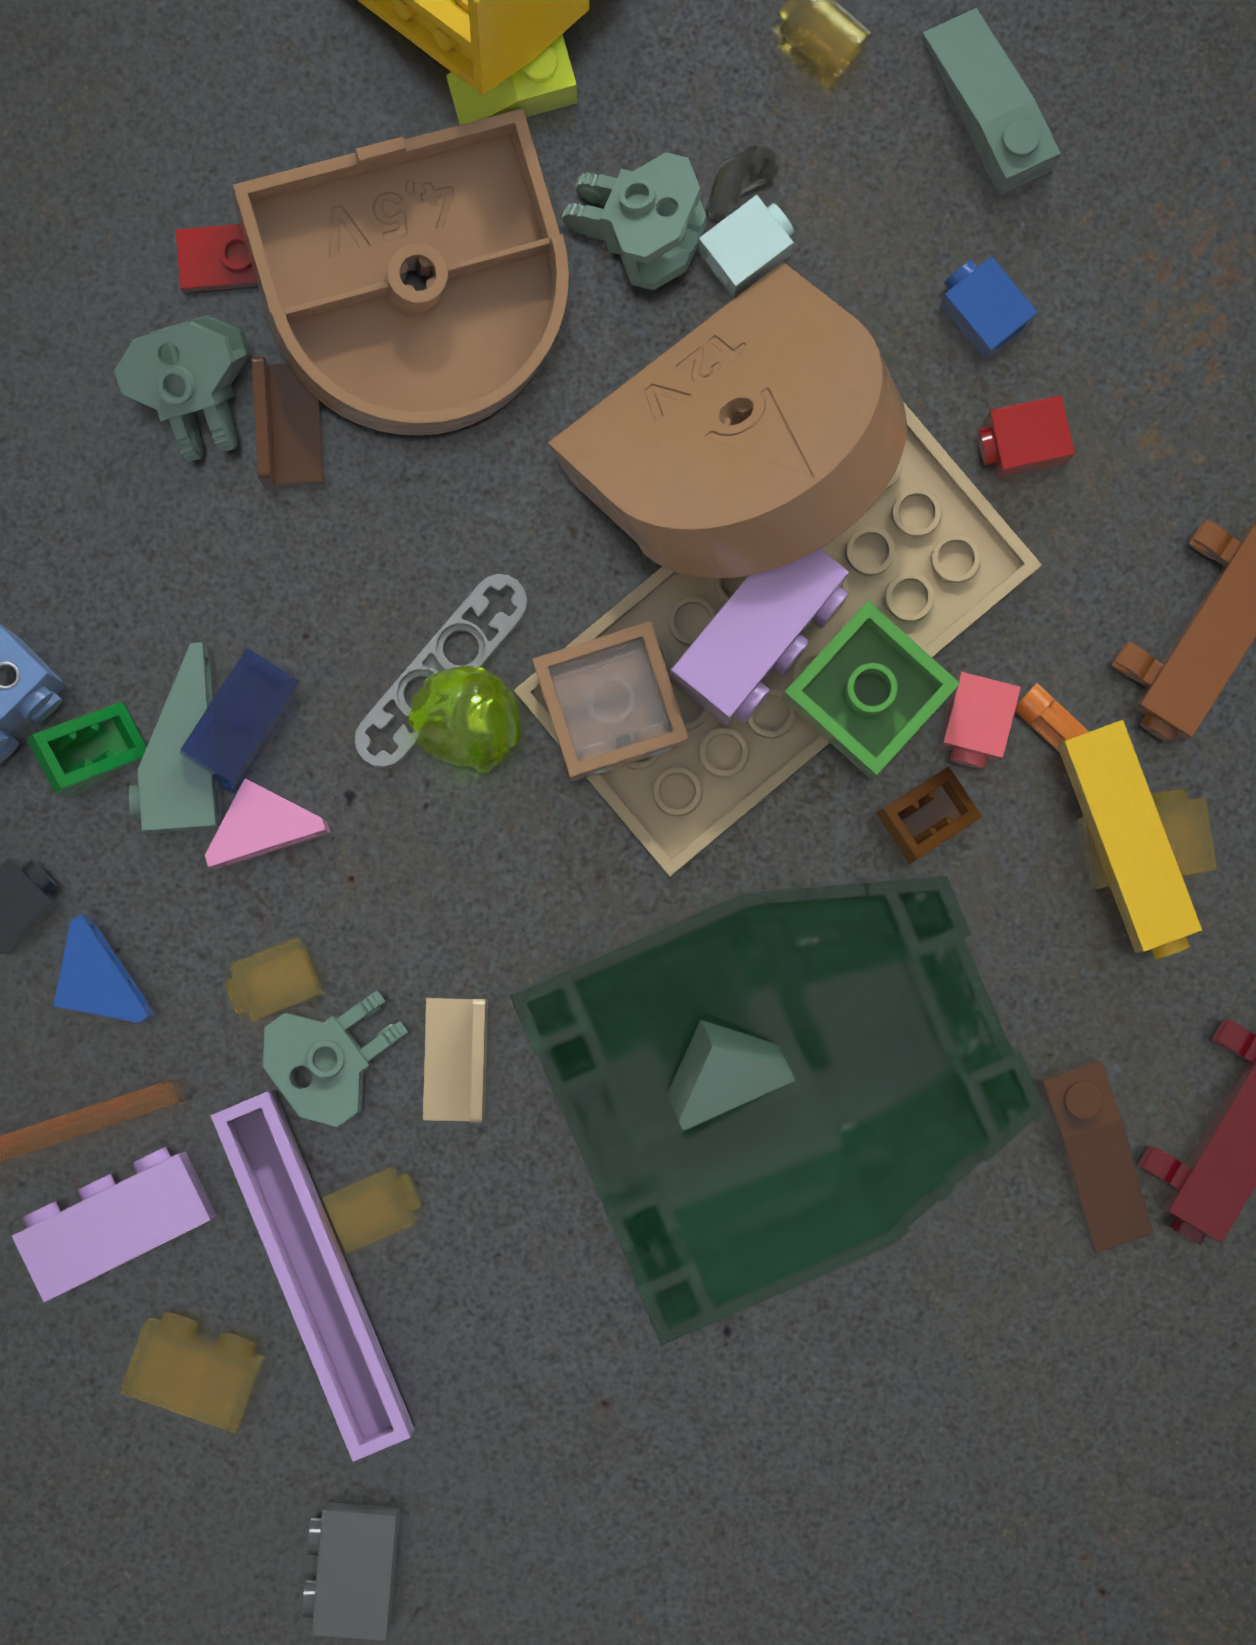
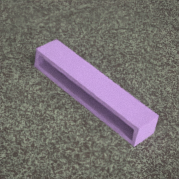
[210,1090,415,1462]

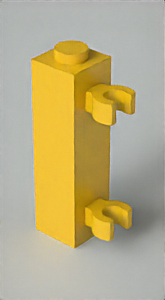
[1057,720,1202,960]

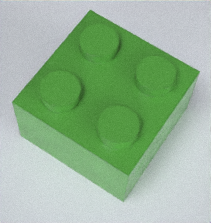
[781,600,961,780]

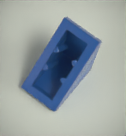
[53,914,156,1023]

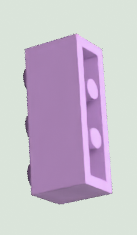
[12,1147,217,1302]

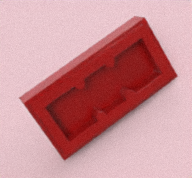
[175,224,258,293]

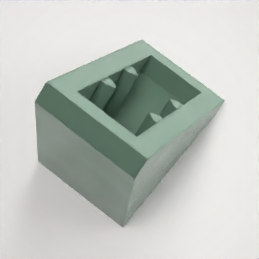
[667,1020,796,1131]

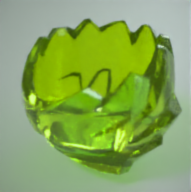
[408,666,521,774]

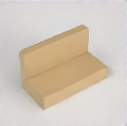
[423,998,488,1123]

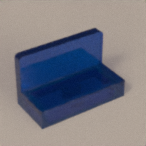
[180,648,299,793]

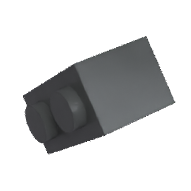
[302,1502,400,1641]

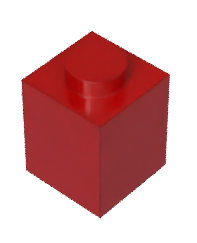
[978,395,1075,479]

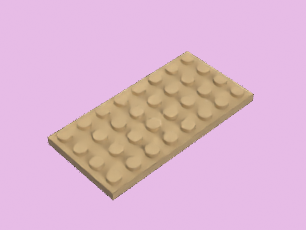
[514,402,1042,878]

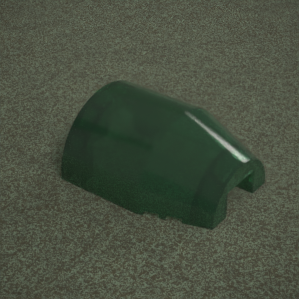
[509,876,1045,1346]

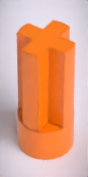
[1015,683,1090,753]

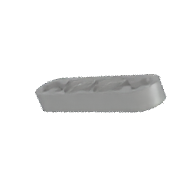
[355,574,528,769]

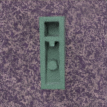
[922,8,1061,196]
[129,642,222,834]

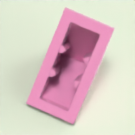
[205,779,330,870]

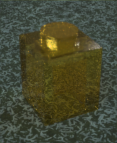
[225,937,325,1022]
[322,1165,423,1254]

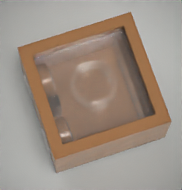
[532,621,689,782]

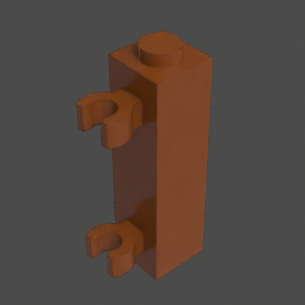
[1111,519,1256,743]

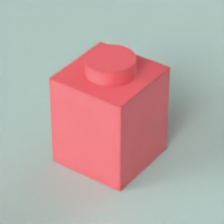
[938,672,1021,769]

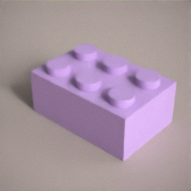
[670,549,849,727]

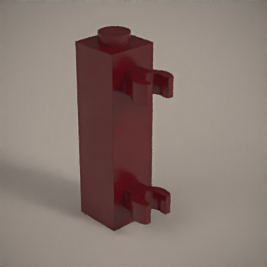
[1137,1019,1256,1246]

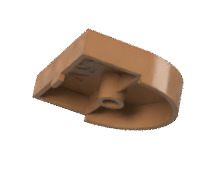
[232,108,569,436]
[548,261,907,578]

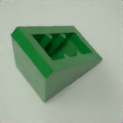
[26,701,147,799]

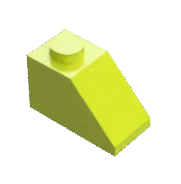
[446,34,578,125]

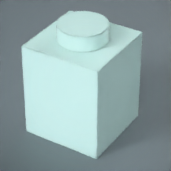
[698,195,795,298]

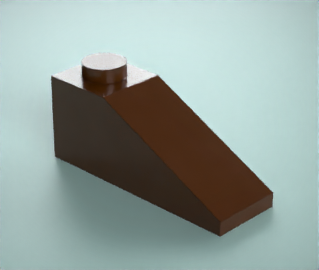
[1035,1060,1153,1253]

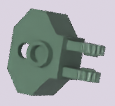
[561,152,708,290]
[114,315,251,462]
[263,990,408,1127]

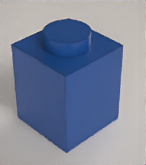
[940,256,1038,361]

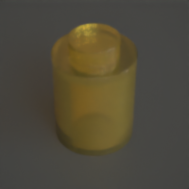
[778,0,873,80]

